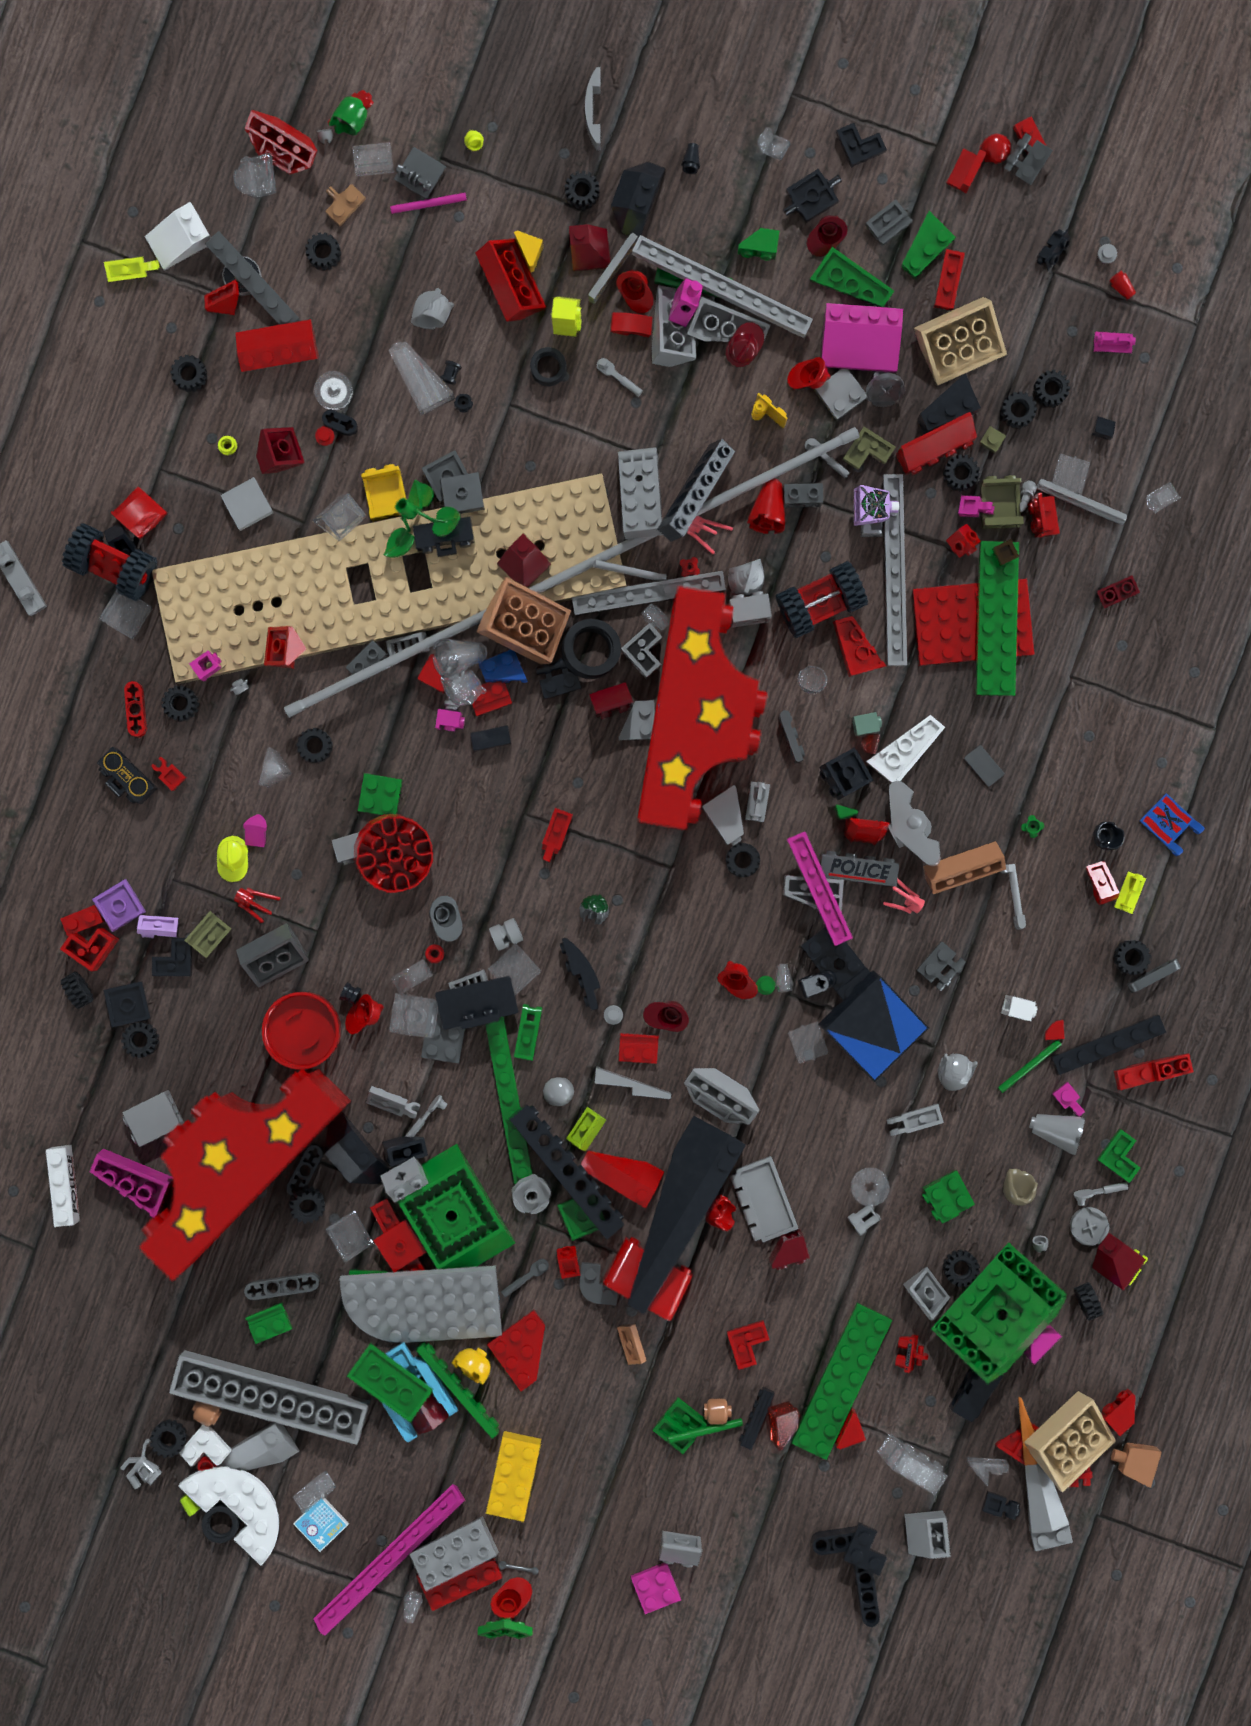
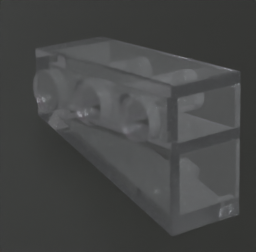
[877,1433,948,1495]

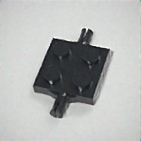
[783,168,842,223]

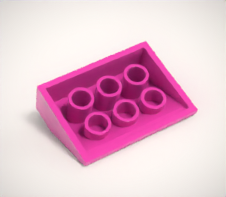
[821,303,903,373]

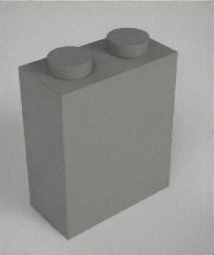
[122,1090,184,1147]

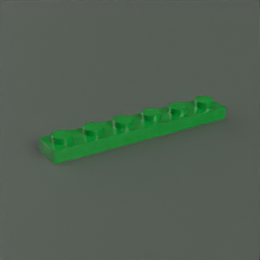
[416,1342,499,1439]

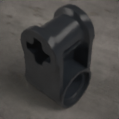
[798,970,837,999]

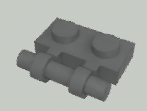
[1004,133,1053,185]
[916,941,966,991]

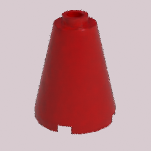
[747,478,786,534]

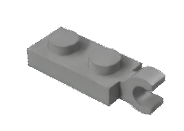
[366,1086,421,1119]

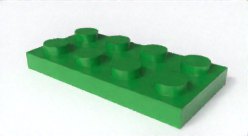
[347,1343,433,1422]

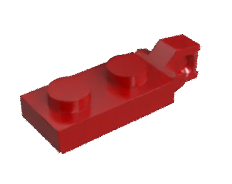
[541,808,573,862]

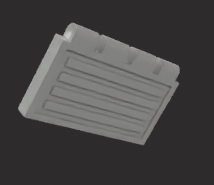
[730,1156,799,1242]

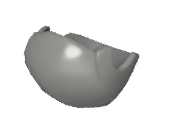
[543,1077,574,1106]

